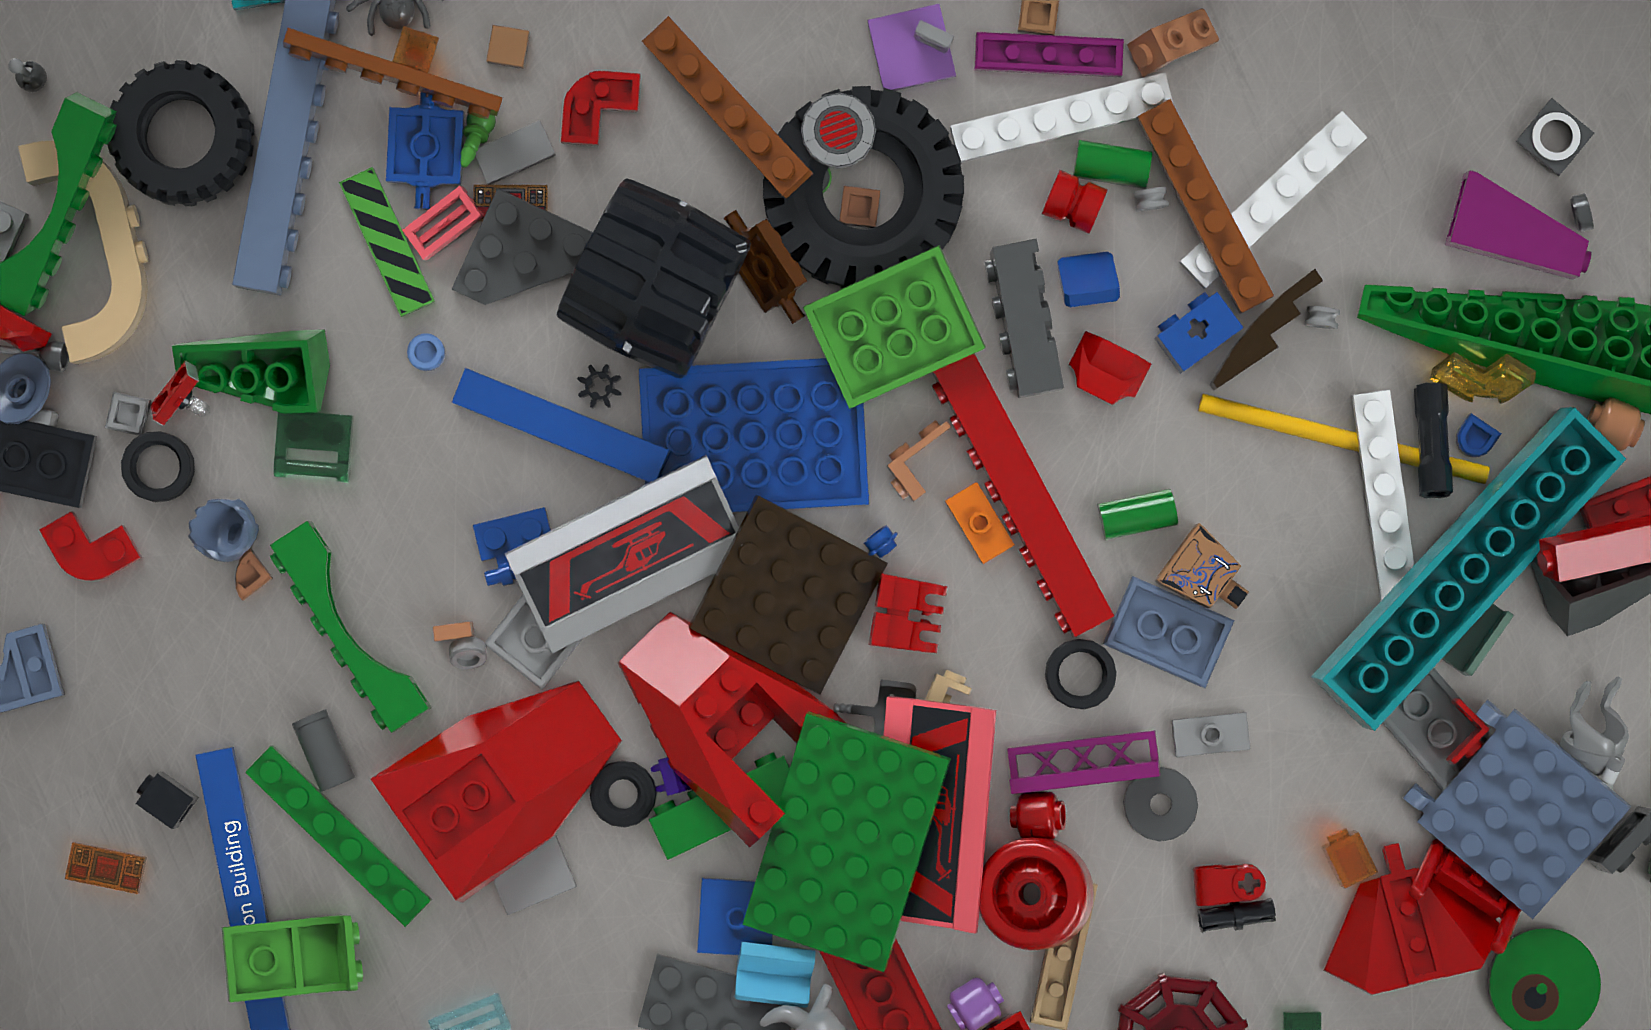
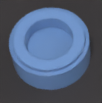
[407,333,445,371]

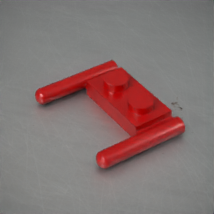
[1409,839,1522,954]

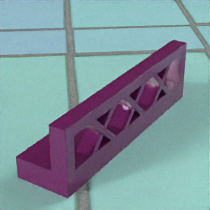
[1007,730,1161,794]

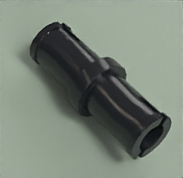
[1198,898,1276,933]

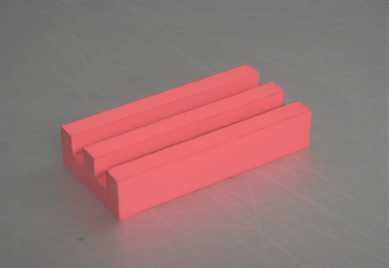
[402,186,485,260]

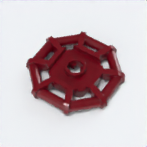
[1117,973,1248,1030]

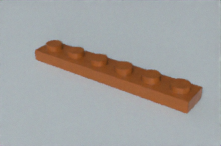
[642,16,813,199]
[283,28,503,119]
[1137,99,1274,314]

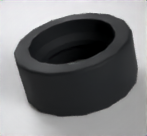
[121,431,195,502]
[1045,639,1117,710]

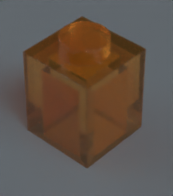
[392,26,439,73]
[1321,828,1378,888]

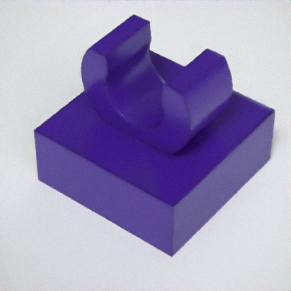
[650,757,691,796]

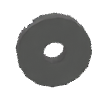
[1123,767,1198,842]

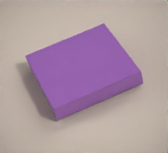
[867,4,956,91]

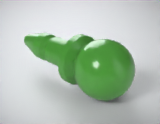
[461,113,496,168]

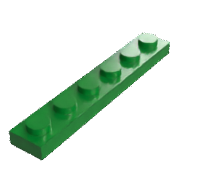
[245,745,432,927]

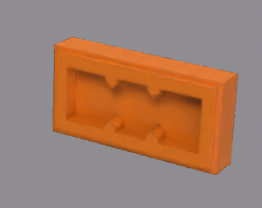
[945,482,1015,564]

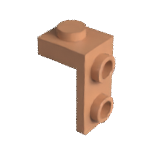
[1127,8,1219,77]
[887,420,951,502]

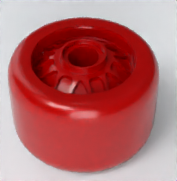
[979,837,1094,950]

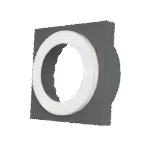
[1516,98,1594,176]

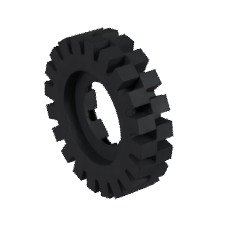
[763,86,964,289]

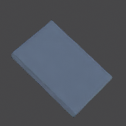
[1103,576,1235,688]

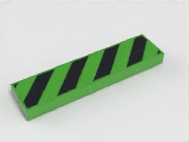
[339,167,435,317]

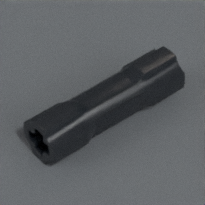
[1414,383,1453,498]

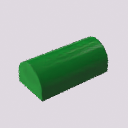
[1073,140,1152,189]
[1097,489,1178,540]

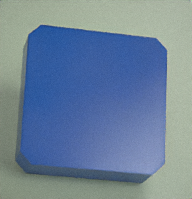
[1057,252,1120,307]

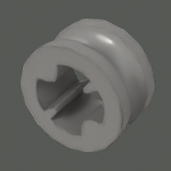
[1134,187,1169,211]
[1305,306,1340,329]

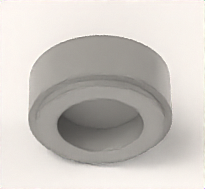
[449,637,487,670]

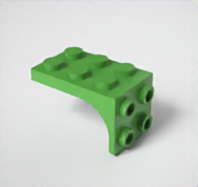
[221,915,363,1002]

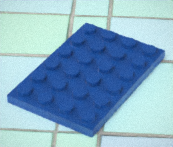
[639,358,869,512]

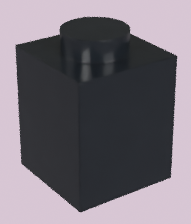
[136,772,199,829]

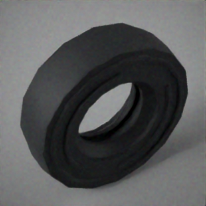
[590,760,657,828]

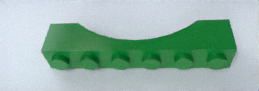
[0,92,117,316]
[270,521,432,733]

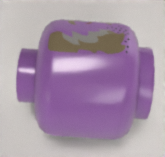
[947,978,1004,1030]

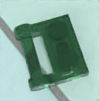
[274,412,354,482]

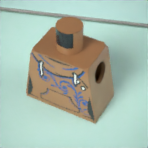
[1154,523,1249,609]

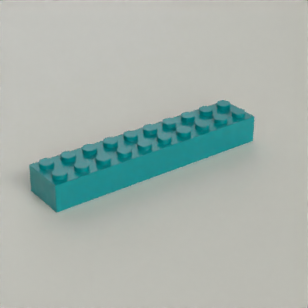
[1311,407,1626,731]

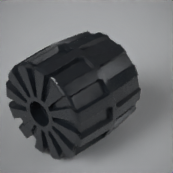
[557,178,751,379]

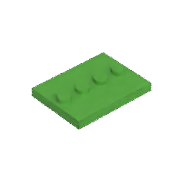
[803,245,986,409]

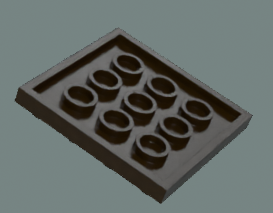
[689,495,888,695]

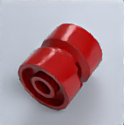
[1041,170,1108,234]

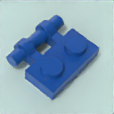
[473,507,551,586]

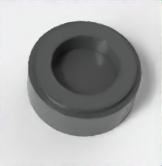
[1570,193,1594,232]

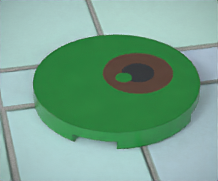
[1488,928,1601,1030]

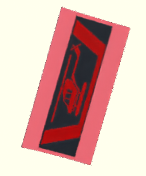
[883,696,997,934]

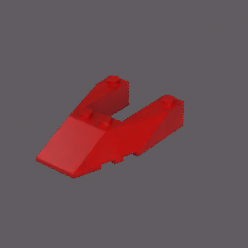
[618,612,847,848]

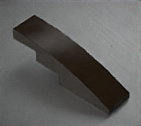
[1209,269,1323,391]

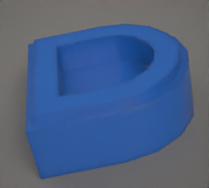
[1456,413,1502,457]

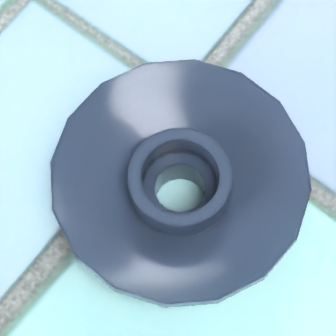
[0,353,51,424]

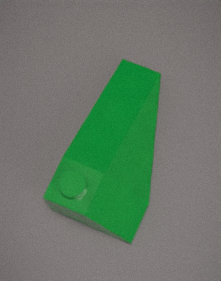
[172,329,330,414]

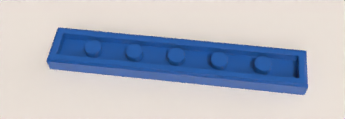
[452,368,671,482]

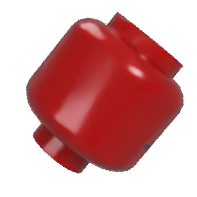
[1010,792,1066,839]

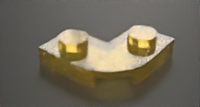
[1430,352,1536,404]

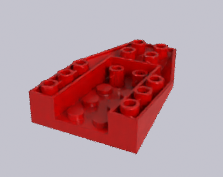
[371,681,622,903]

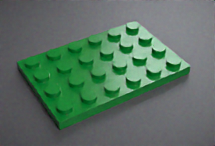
[742,711,951,972]

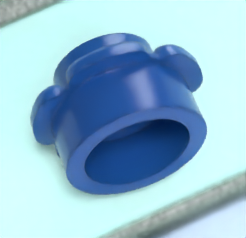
[863,525,898,558]

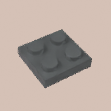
[1587,806,1651,874]

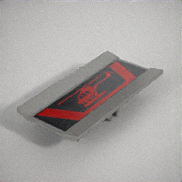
[504,455,739,653]

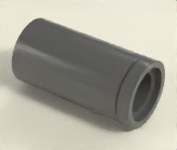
[292,709,355,792]

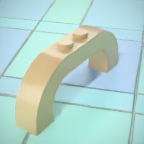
[18,141,149,365]

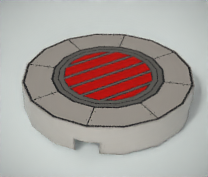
[801,93,876,169]

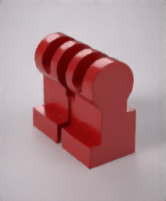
[868,574,948,654]

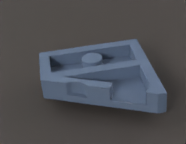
[0,624,64,713]

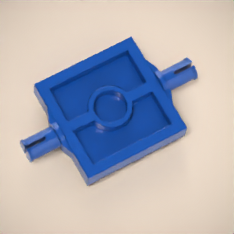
[386,92,465,210]

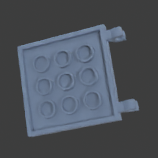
[1403,699,1631,919]

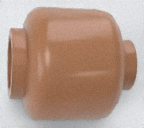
[1587,398,1645,451]

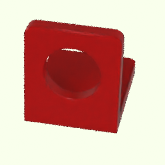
[1446,698,1490,765]

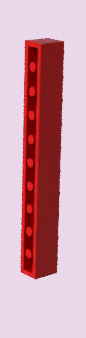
[931,353,1114,637]

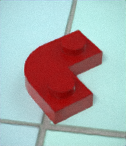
[561,71,641,146]
[39,511,142,581]

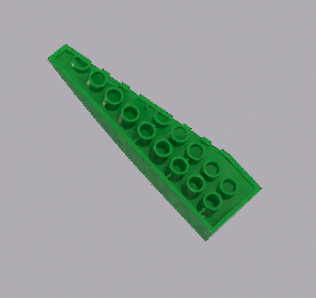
[1357,285,1651,414]

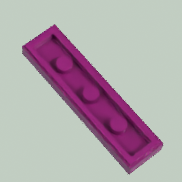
[974,32,1124,77]

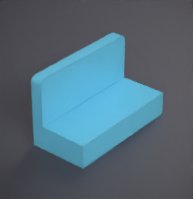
[734,942,816,1008]

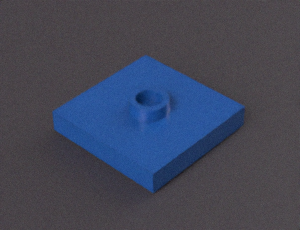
[697,878,773,955]

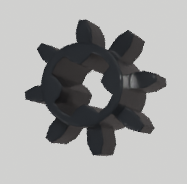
[577,364,622,409]

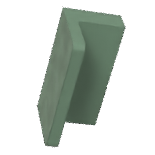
[1442,604,1514,676]

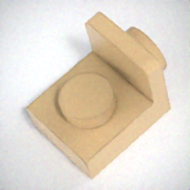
[925,670,972,703]

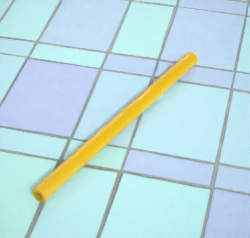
[1198,394,1490,484]

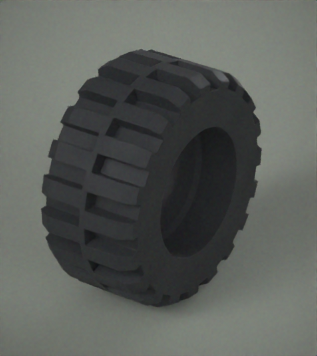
[107,60,255,206]

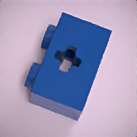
[1154,292,1244,374]

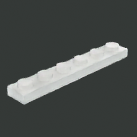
[950,72,1174,162]
[1179,111,1367,289]
[1351,390,1414,601]

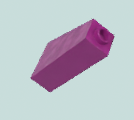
[1445,170,1592,280]

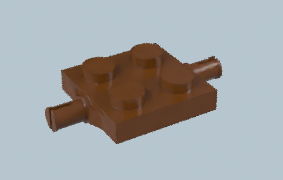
[723,210,807,324]

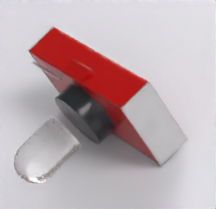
[150,361,210,426]

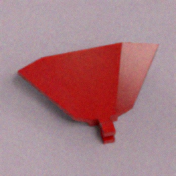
[1323,843,1500,995]

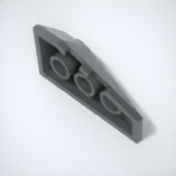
[1531,557,1651,637]

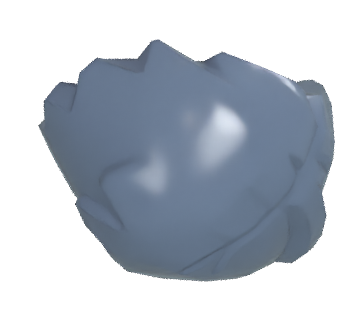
[188,499,259,562]

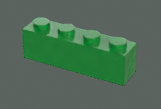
[649,752,790,860]

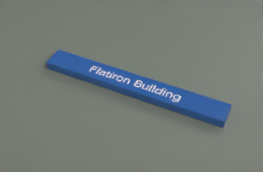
[195,747,291,1030]

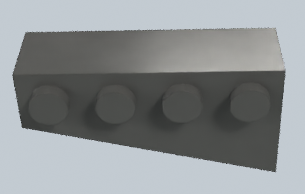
[984,238,1064,398]

